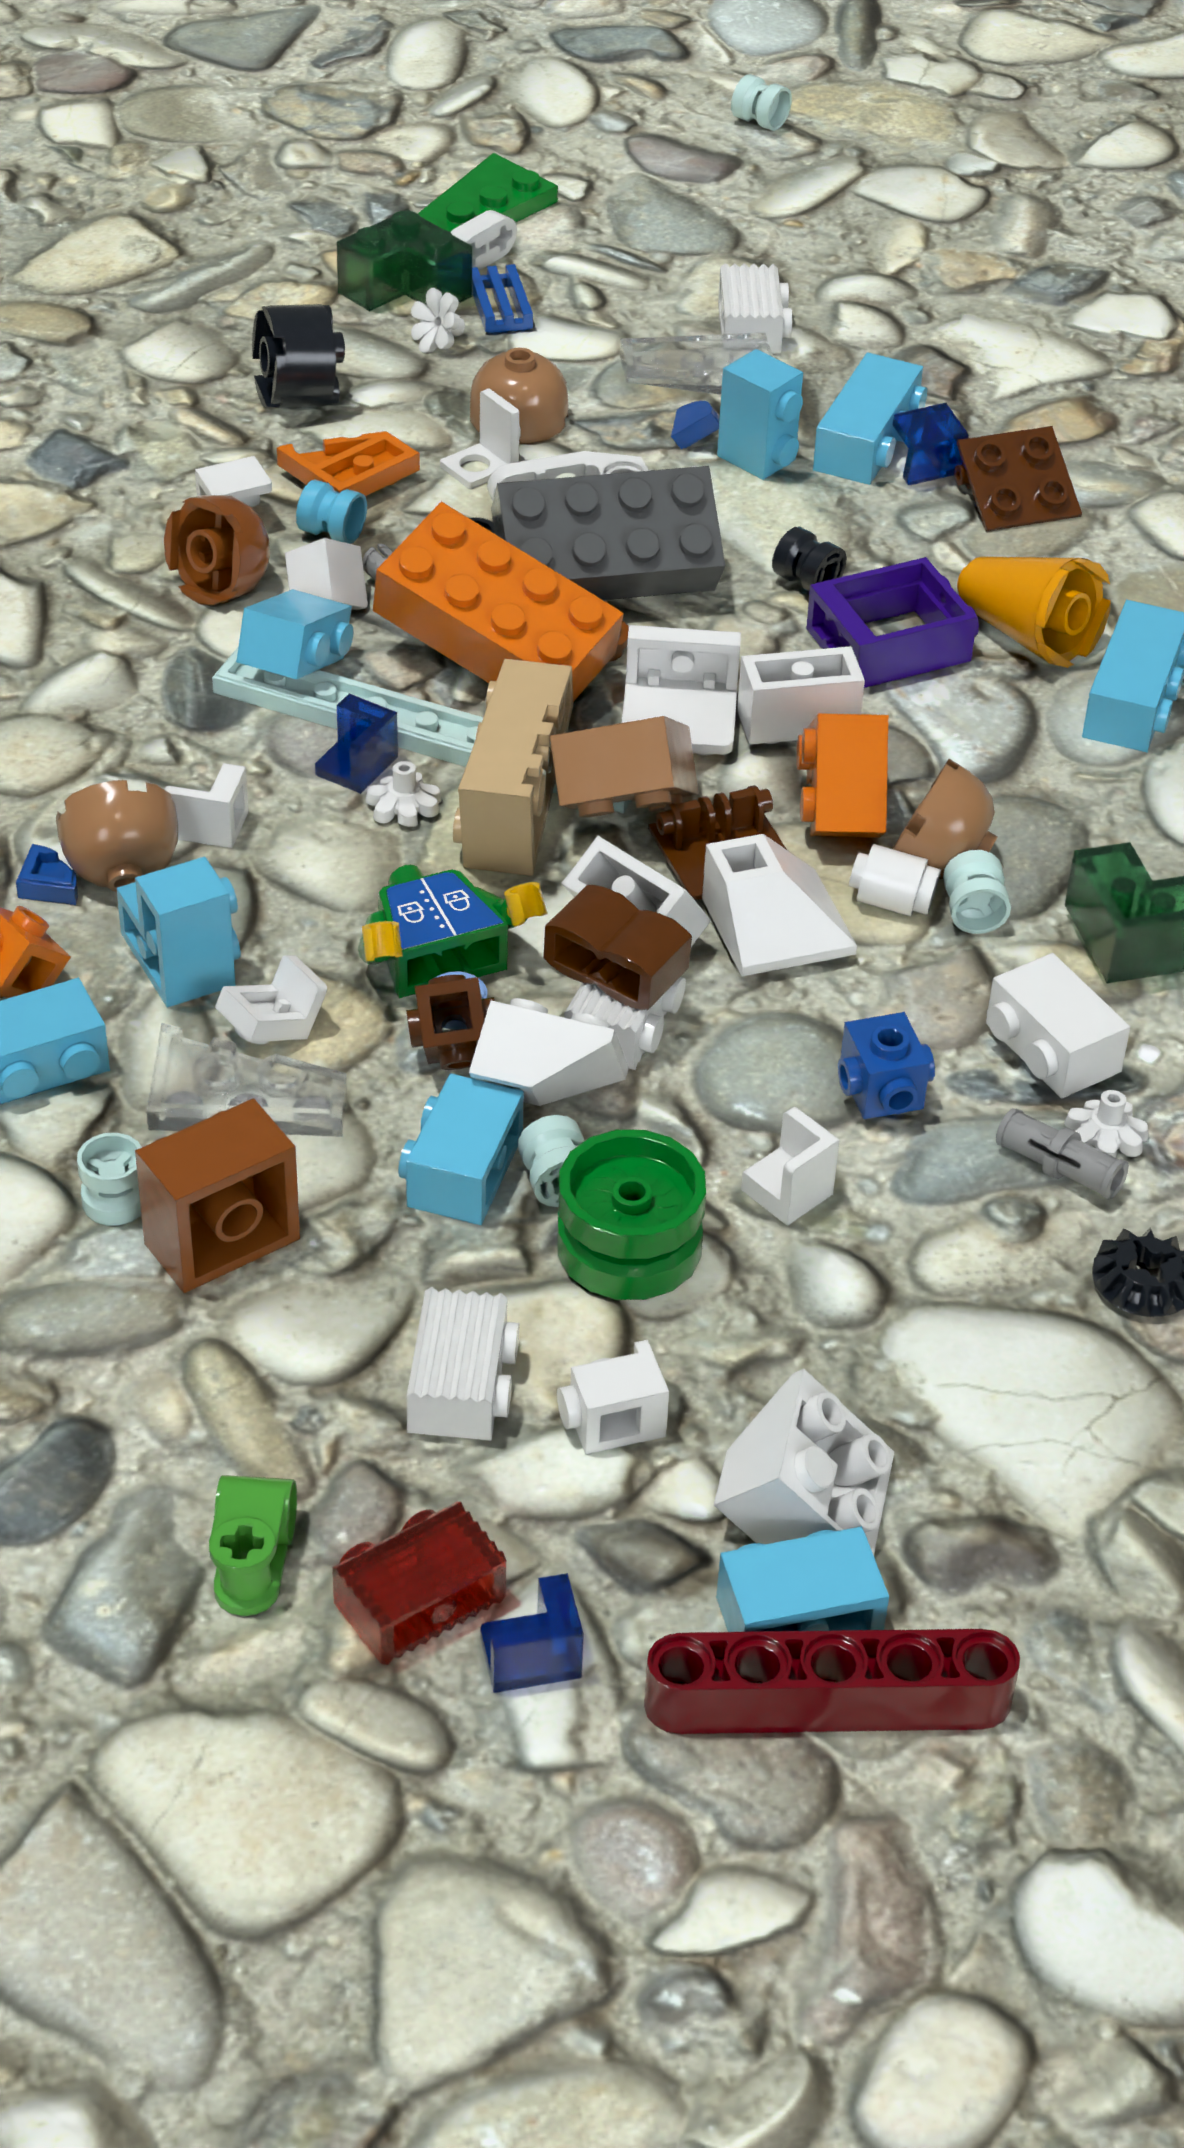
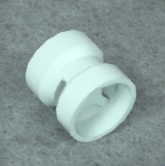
[731,74,792,131]
[943,850,1011,934]
[518,1115,585,1207]
[77,1133,142,1226]

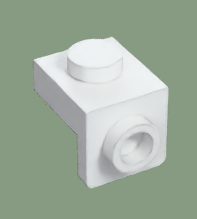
[215,955,327,1044]

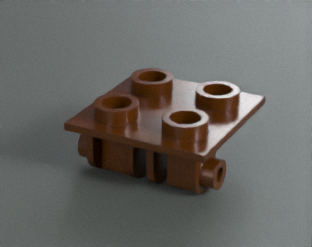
[954,426,1082,531]
[648,785,787,901]

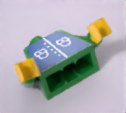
[358,864,548,999]

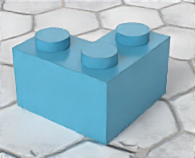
[117,856,241,1008]

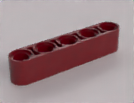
[644,1629,1020,1734]

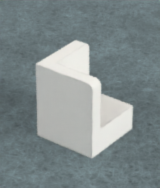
[195,456,272,507]
[285,538,368,611]
[164,763,249,848]
[741,1107,839,1226]

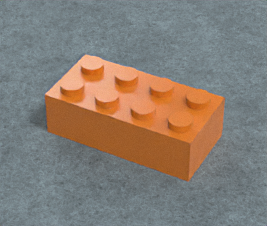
[373,501,624,702]

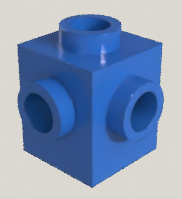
[838,1012,935,1120]

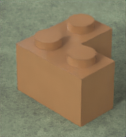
[550,716,699,818]

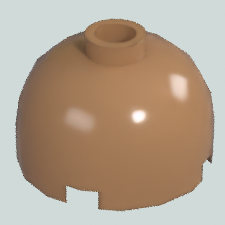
[470,347,569,444]
[893,759,998,879]
[56,780,178,892]

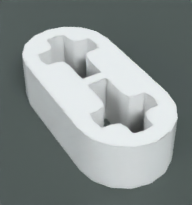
[440,210,517,277]

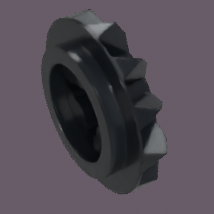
[1092,1227,1184,1317]

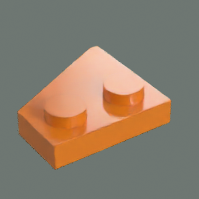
[277,431,420,496]

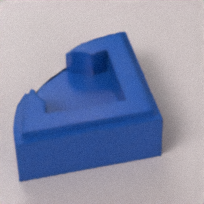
[671,401,720,449]
[16,844,78,905]

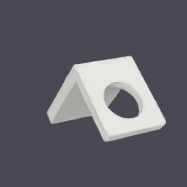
[440,388,521,489]

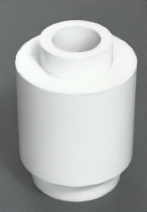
[849,844,941,917]

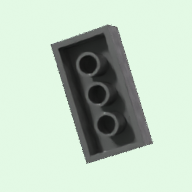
[491,466,726,600]

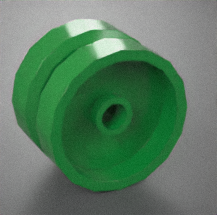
[557,1129,706,1300]

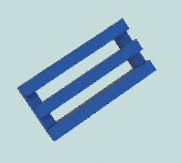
[468,264,533,333]

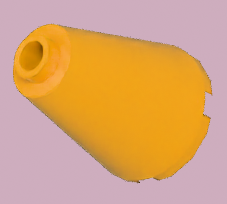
[957,557,1111,668]

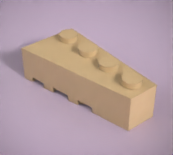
[453,659,573,876]

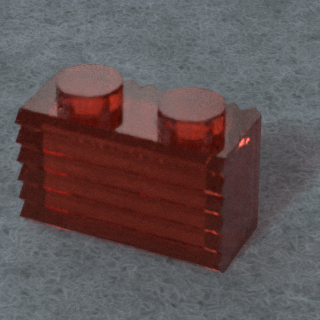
[332,1501,507,1665]

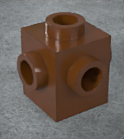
[406,975,495,1070]

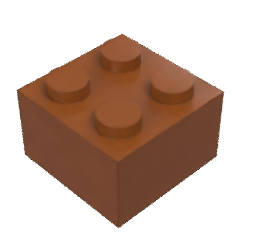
[135,1098,300,1293]

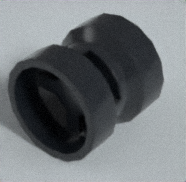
[772,526,847,592]

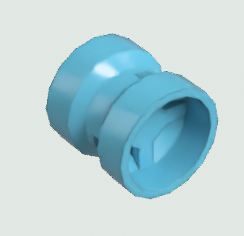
[296,479,367,544]

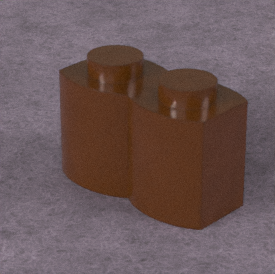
[543,885,692,1010]

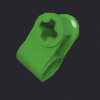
[209,1475,297,1616]

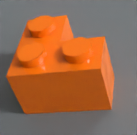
[797,713,889,838]

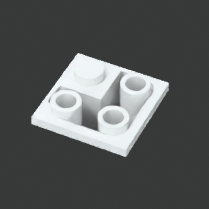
[702,834,857,977]
[469,998,629,1106]
[714,1369,894,1556]

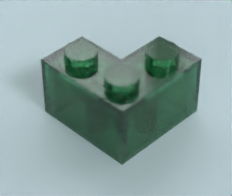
[336,210,472,311]
[1064,842,1184,984]

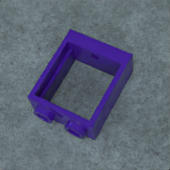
[806,557,979,688]

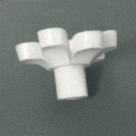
[411,288,465,353]
[366,761,442,827]
[1064,1090,1148,1158]

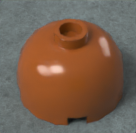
[164,495,270,605]

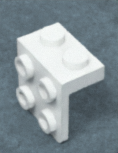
[622,625,741,755]

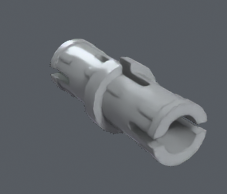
[996,1108,1129,1199]

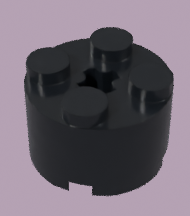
[252,304,345,408]

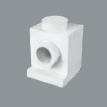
[557,1340,669,1455]

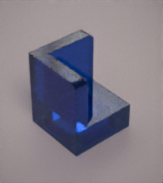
[892,403,969,485]
[315,693,398,794]
[480,1573,584,1693]

